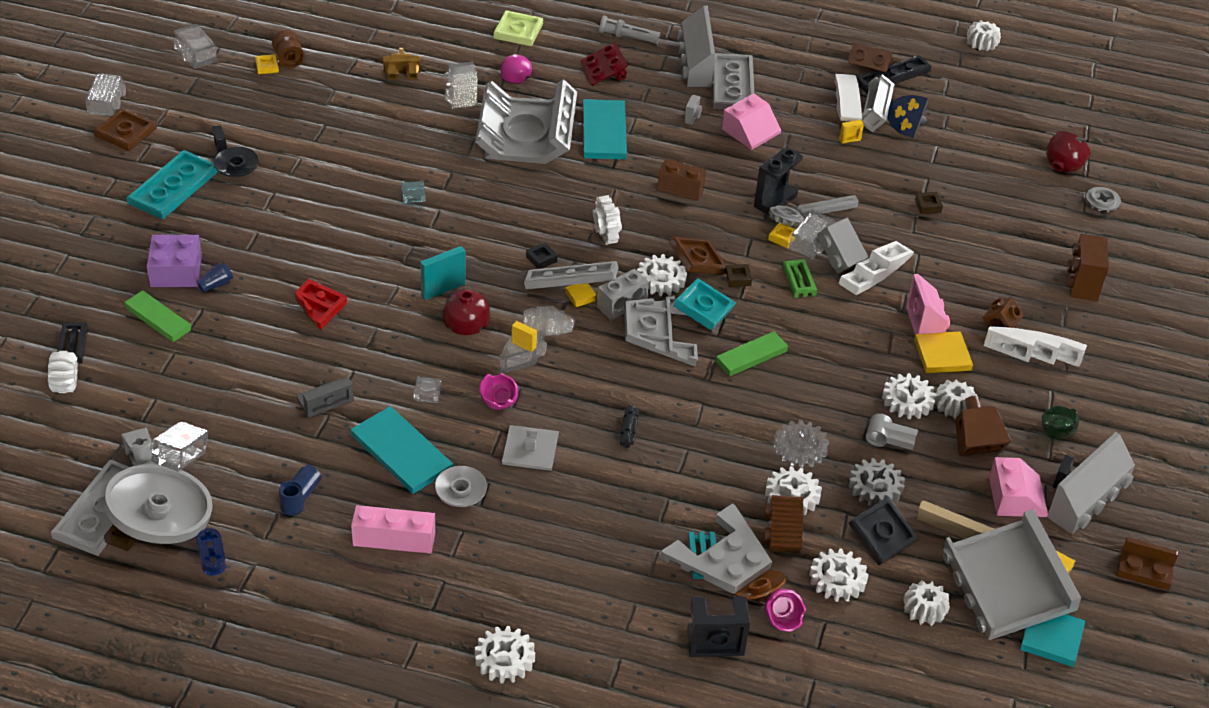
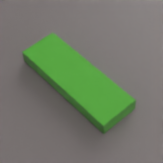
[124,290,191,342]
[716,331,788,377]

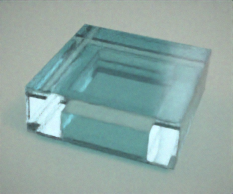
[402,181,426,203]

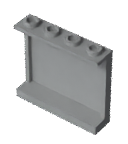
[942,509,1081,641]

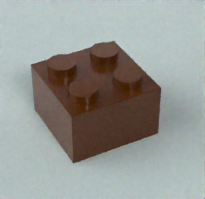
[1067,234,1109,301]

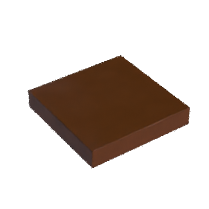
[94,108,157,151]
[669,237,726,275]

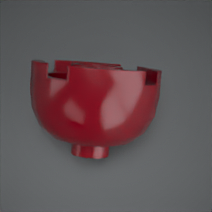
[1046,131,1091,172]
[443,289,490,335]

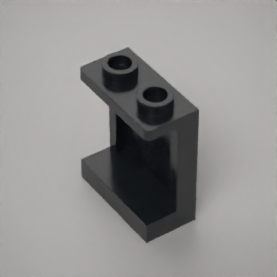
[754,146,803,216]

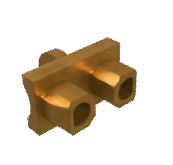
[383,48,421,80]

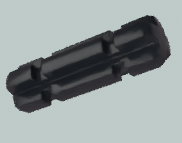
[620,405,639,448]

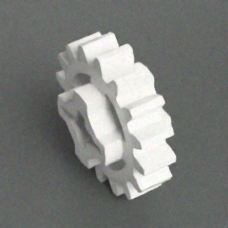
[593,195,622,245]
[637,254,687,296]
[882,373,936,419]
[765,466,822,515]
[809,549,868,602]
[475,626,535,683]

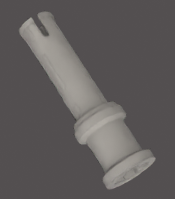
[599,15,661,45]

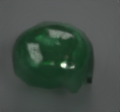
[1041,406,1080,439]

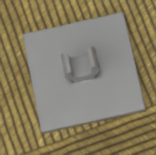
[502,425,559,471]

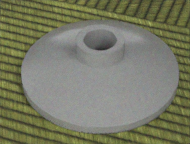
[435,466,487,507]

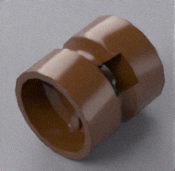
[272,30,305,69]

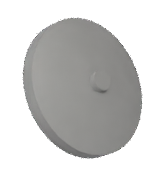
[103,464,213,544]

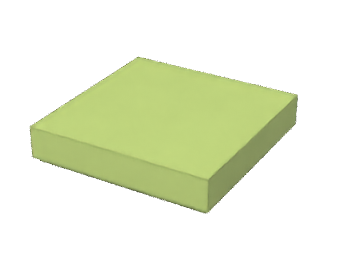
[494,11,543,46]

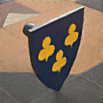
[887,95,929,139]

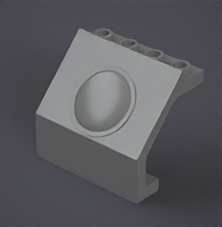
[475,79,577,164]

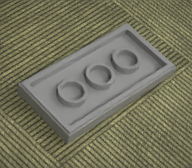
[712,53,755,109]
[51,460,130,556]

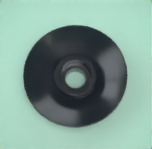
[214,147,259,177]

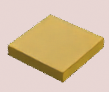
[914,331,973,373]

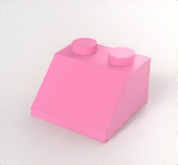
[722,93,781,150]
[906,274,950,334]
[989,457,1048,517]

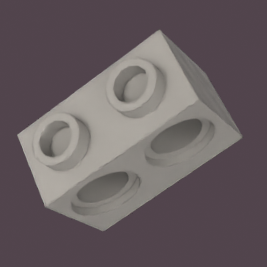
[597,269,649,320]

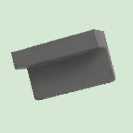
[297,378,354,418]

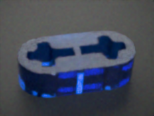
[197,528,226,576]

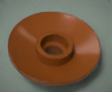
[735,570,786,601]

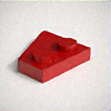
[295,279,348,330]

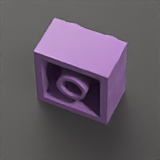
[147,234,202,287]

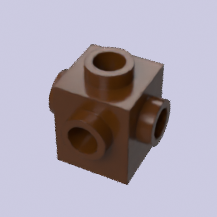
[982,297,1024,328]

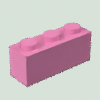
[351,505,435,554]

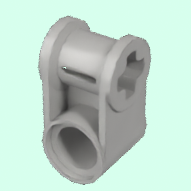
[121,427,156,466]

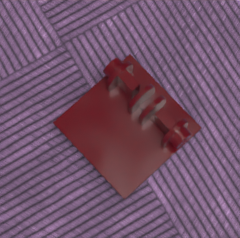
[580,41,628,86]

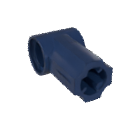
[279,464,321,516]

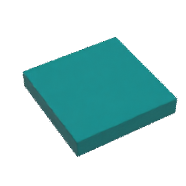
[420,246,466,300]
[673,278,736,331]
[1020,614,1085,667]

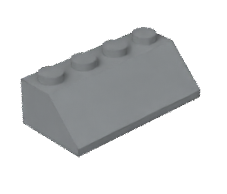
[677,6,715,87]
[1047,432,1135,534]

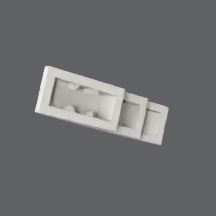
[834,74,862,121]
[838,241,914,295]
[984,326,1087,367]

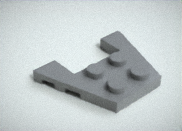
[624,296,698,366]
[660,504,772,594]

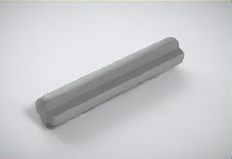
[797,195,858,218]

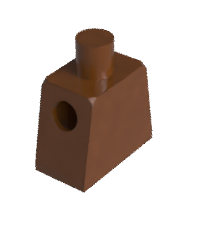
[956,396,1011,456]

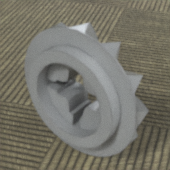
[1086,187,1121,213]
[769,205,804,227]

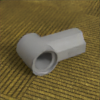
[866,414,918,450]

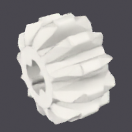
[967,20,1001,52]
[48,351,78,393]
[935,379,977,420]
[903,580,950,627]

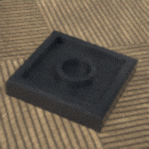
[848,496,919,566]

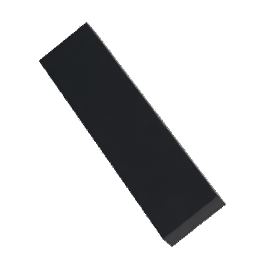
[857,55,932,94]

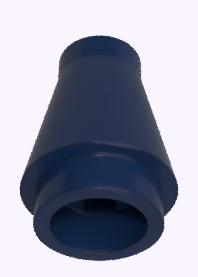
[196,262,233,293]

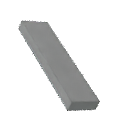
[524,261,619,289]

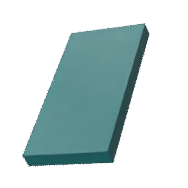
[583,99,627,160]
[127,150,218,220]
[351,406,453,494]

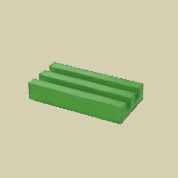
[782,259,817,298]

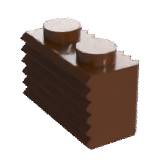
[657,159,706,201]
[764,495,804,553]

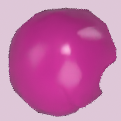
[500,55,532,83]
[479,373,518,410]
[764,589,806,632]

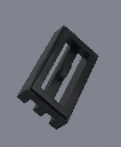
[57,323,88,363]

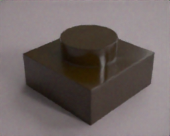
[915,192,943,214]
[725,264,752,287]
[104,524,137,551]

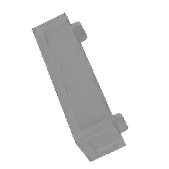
[862,74,894,132]

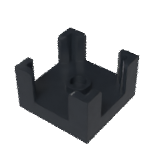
[687,596,750,657]

